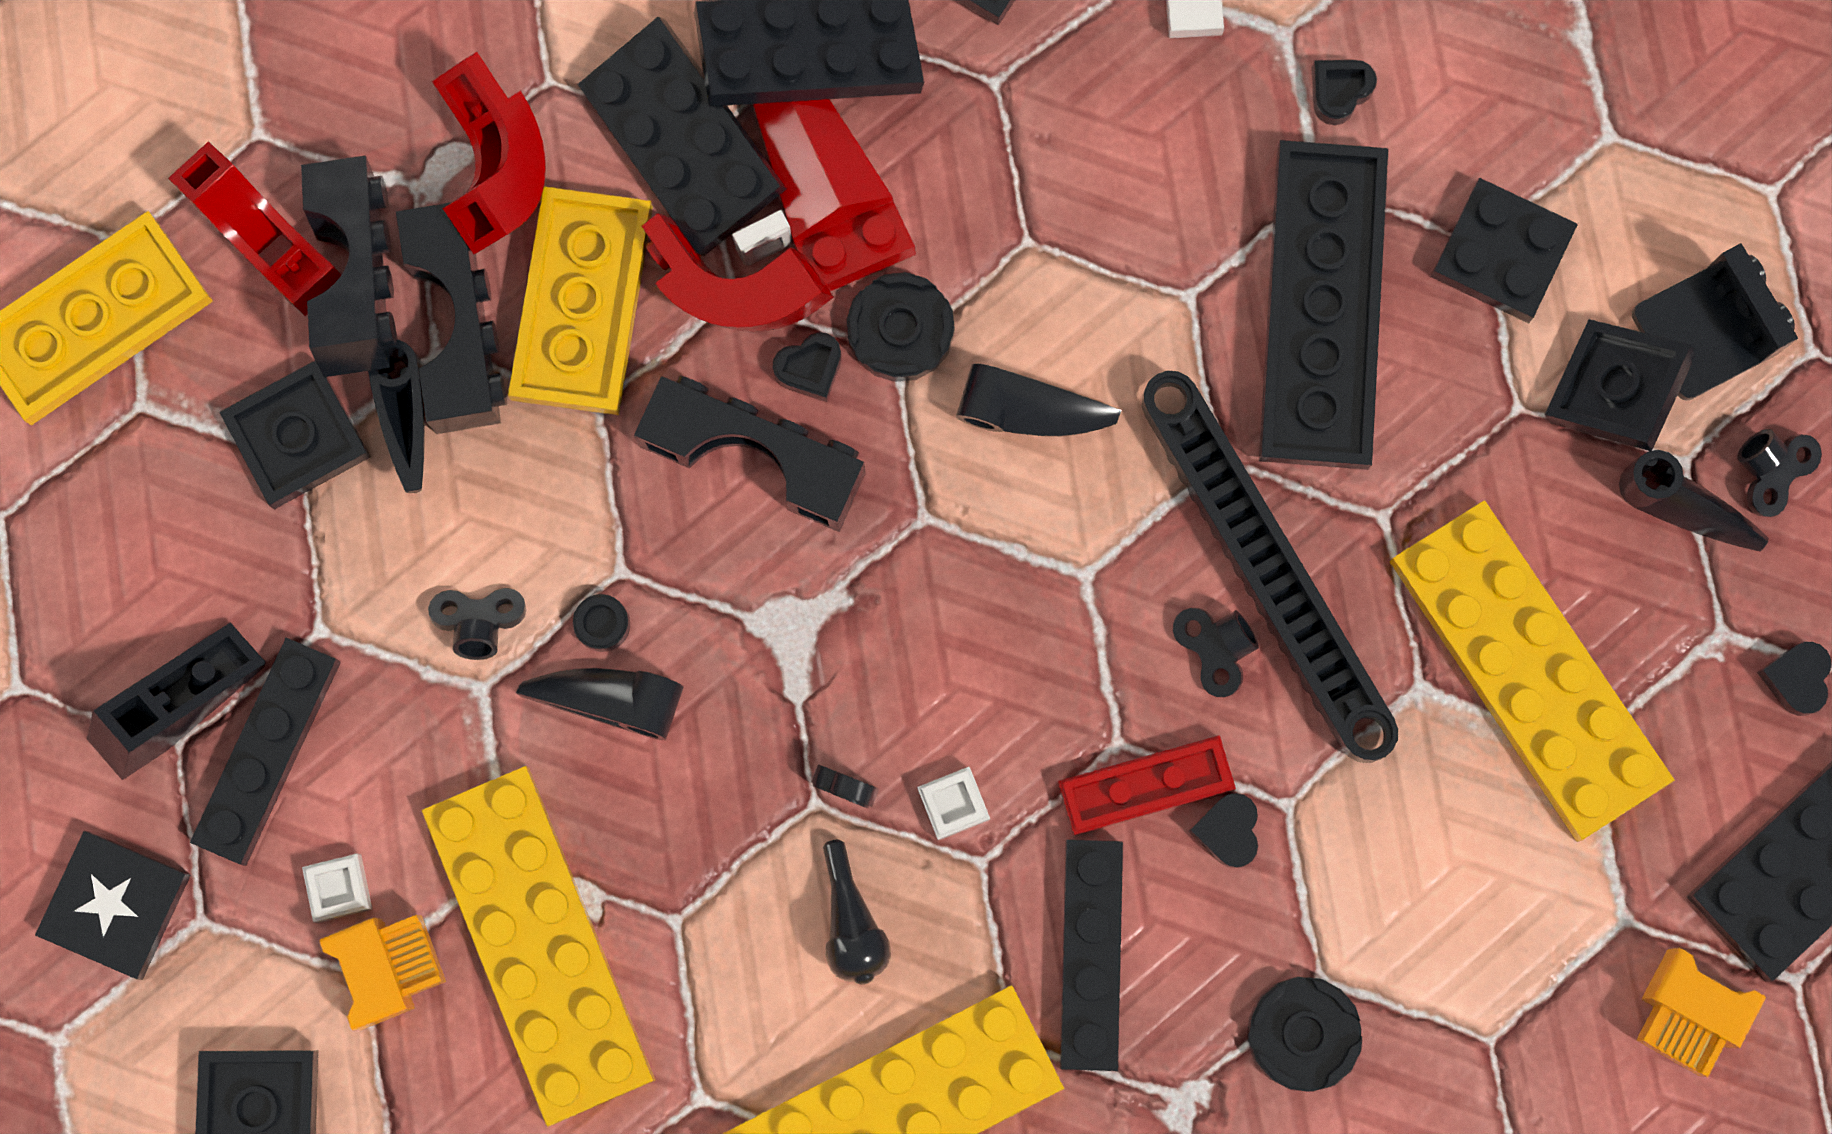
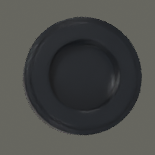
[573,594,631,652]

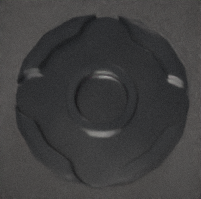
[846,272,955,382]
[1247,977,1362,1092]

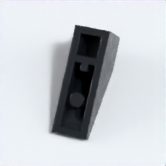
[87,622,266,780]

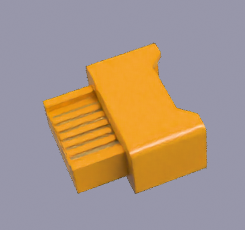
[319,915,446,1031]
[1636,948,1766,1077]

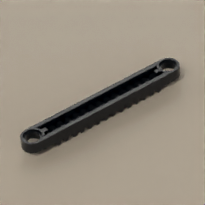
[1142,370,1398,763]

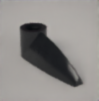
[368,339,425,493]
[956,364,1121,436]
[1619,450,1769,552]
[516,668,684,740]

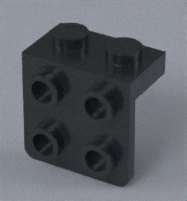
[1632,243,1798,401]

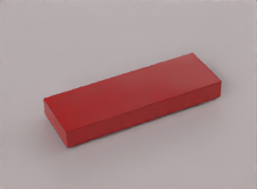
[1058,735,1236,836]

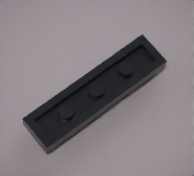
[190,638,341,866]
[1060,840,1123,1071]

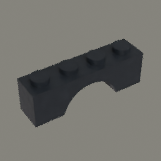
[301,155,397,378]
[396,202,507,434]
[634,376,866,532]

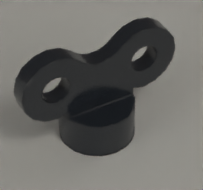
[1737,429,1822,517]
[428,588,527,660]
[1173,608,1259,698]

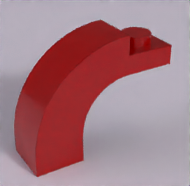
[432,52,546,255]
[168,141,341,316]
[641,213,834,332]

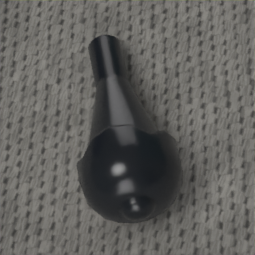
[823,839,891,985]

